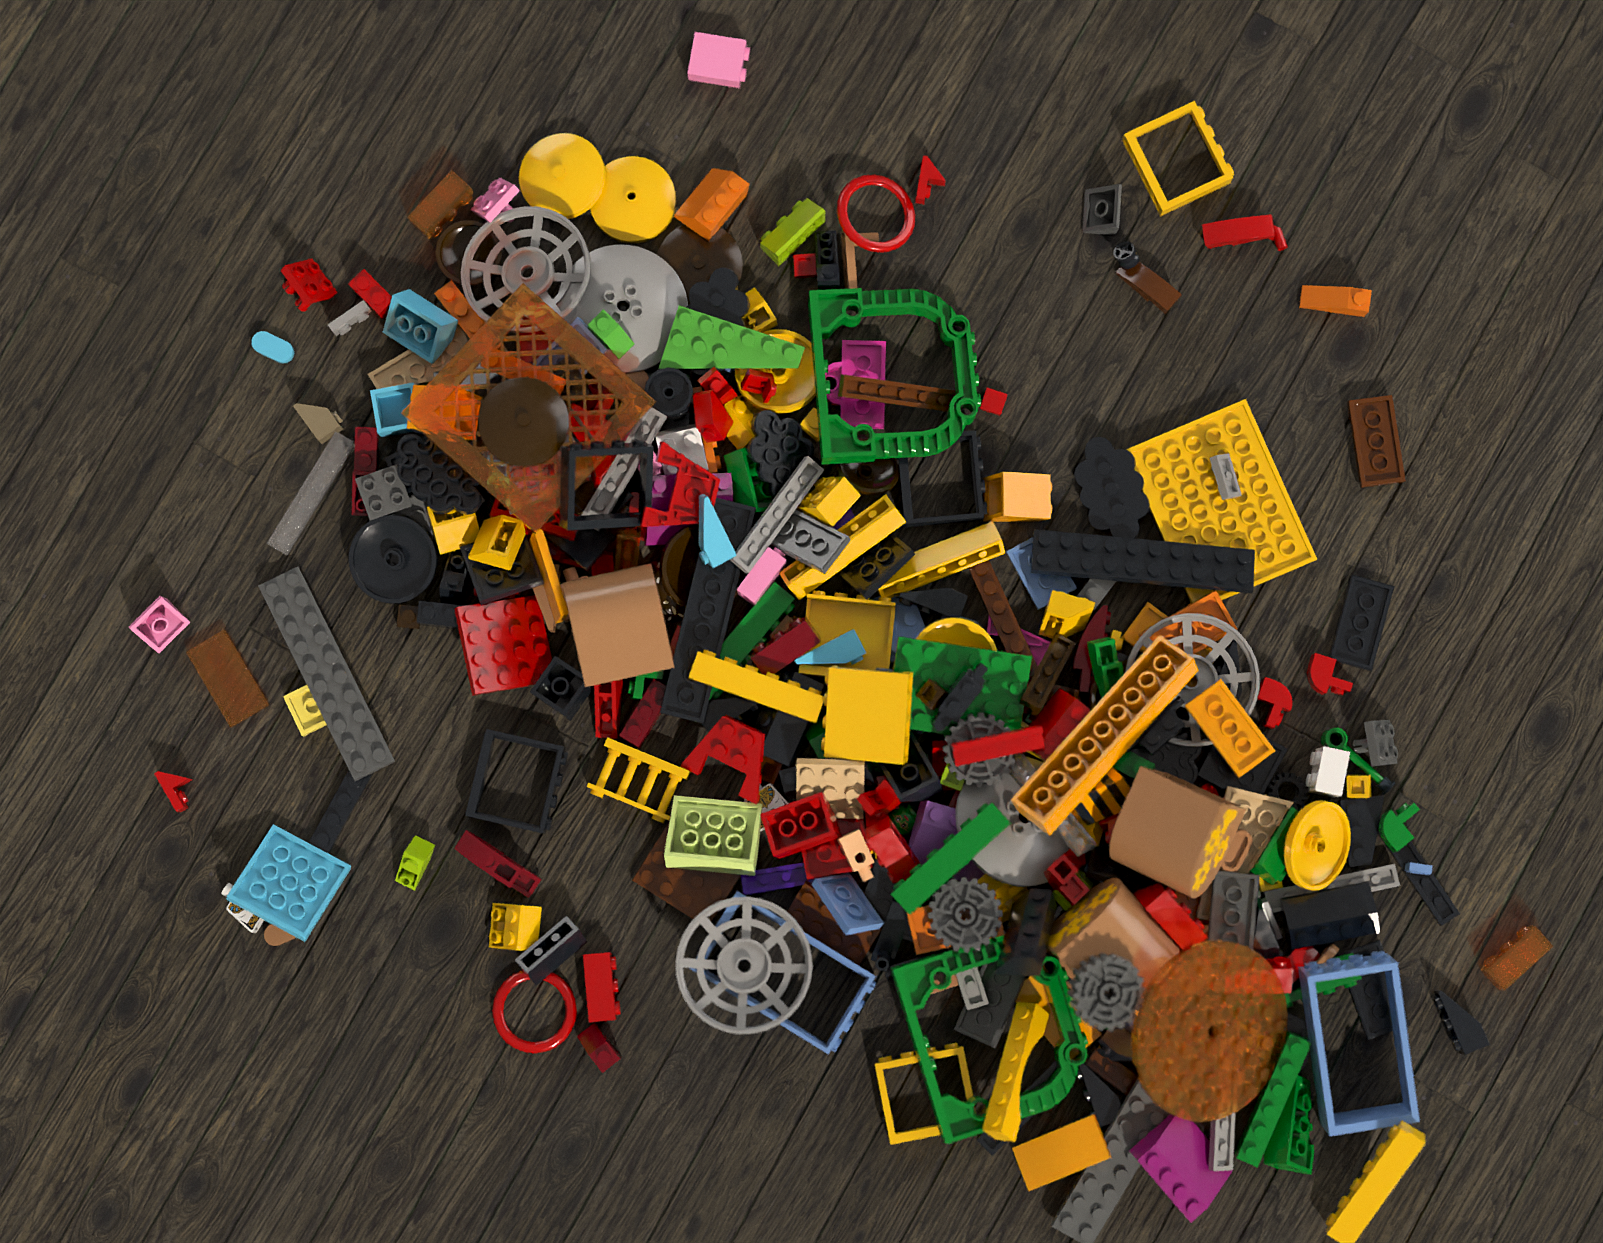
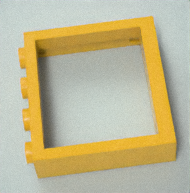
[1122,101,1234,216]
[875,1043,976,1145]

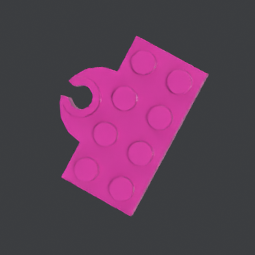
[825,340,886,429]

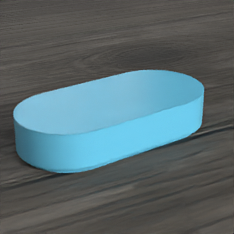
[252,331,294,363]

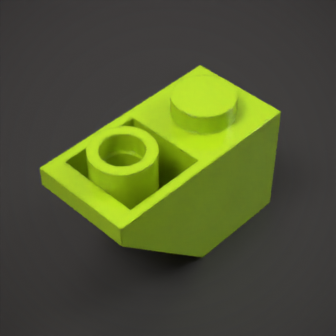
[395,835,435,890]

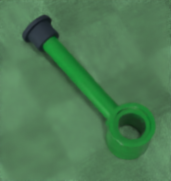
[1321,728,1395,795]

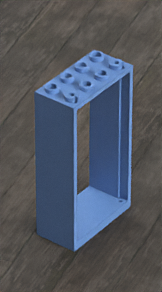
[690,891,877,1054]
[1298,951,1420,1136]

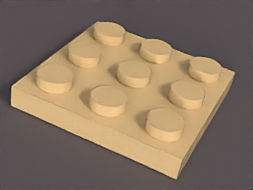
[796,758,865,819]

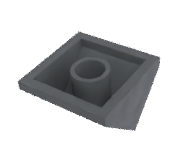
[1082,184,1122,235]

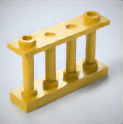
[587,737,690,823]

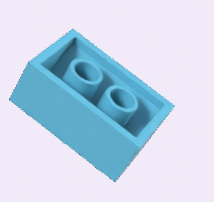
[383,289,458,364]

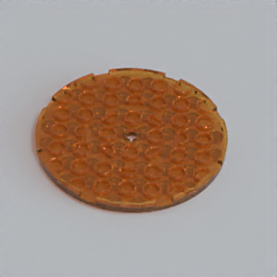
[1132,940,1287,1122]

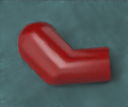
[1268,226,1288,251]

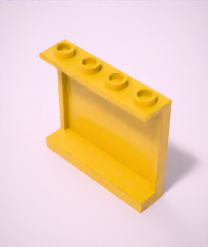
[799,591,896,677]
[821,665,913,764]

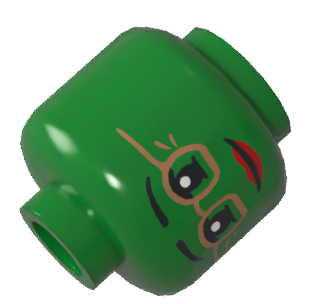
[888,803,918,836]

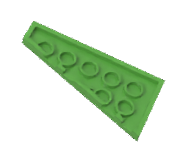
[658,305,805,369]

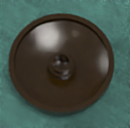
[657,225,743,305]
[478,377,569,468]
[659,524,745,609]

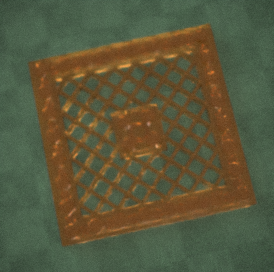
[401,283,656,534]

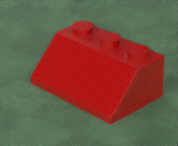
[1029,688,1091,762]
[760,792,842,859]
[1133,883,1207,955]

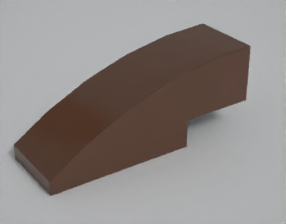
[1115,262,1182,314]

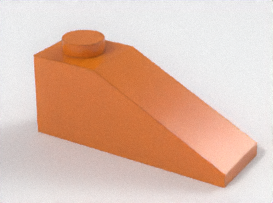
[1299,285,1372,317]

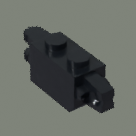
[932,662,988,731]

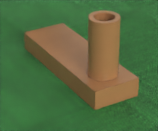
[841,230,879,289]

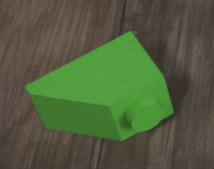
[588,309,635,359]

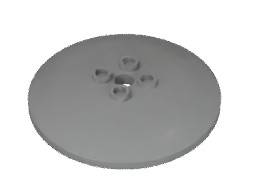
[557,245,688,374]
[955,755,1077,887]

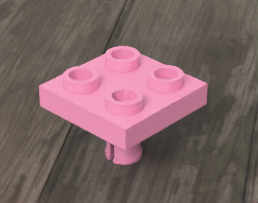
[471,178,520,223]

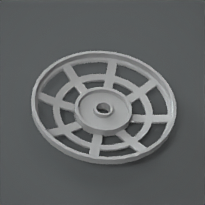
[461,206,591,333]
[1125,613,1260,747]
[676,897,812,1034]

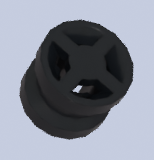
[1113,241,1140,269]

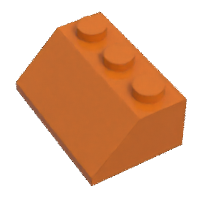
[674,168,750,241]

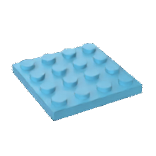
[226,824,351,942]

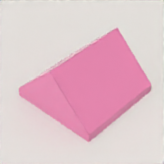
[129,596,190,653]

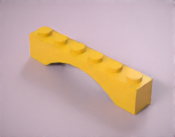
[982,1002,1049,1142]

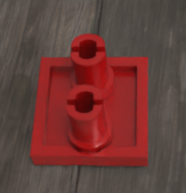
[280,258,338,312]

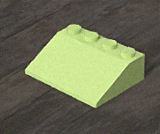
[664,795,763,876]

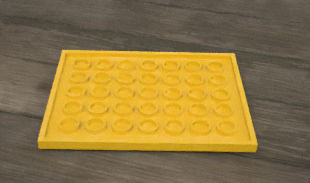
[1126,399,1317,603]

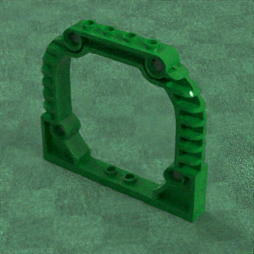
[808,288,981,465]
[890,935,1088,1144]

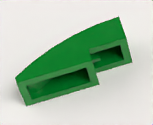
[1087,637,1124,698]

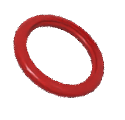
[837,175,915,252]
[492,970,577,1053]

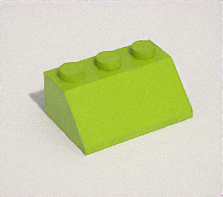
[760,198,825,266]

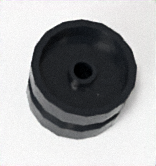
[644,367,694,421]

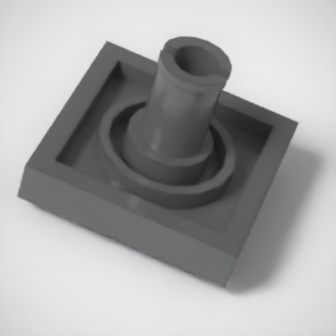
[355,464,412,521]
[1353,720,1398,767]

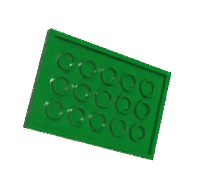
[893,636,1032,735]

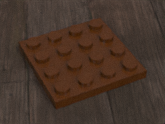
[632,821,741,922]

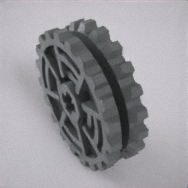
[943,712,1017,787]
[928,877,1003,953]
[1067,953,1146,1031]

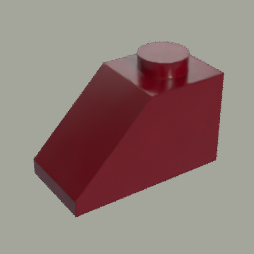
[577,1022,622,1073]

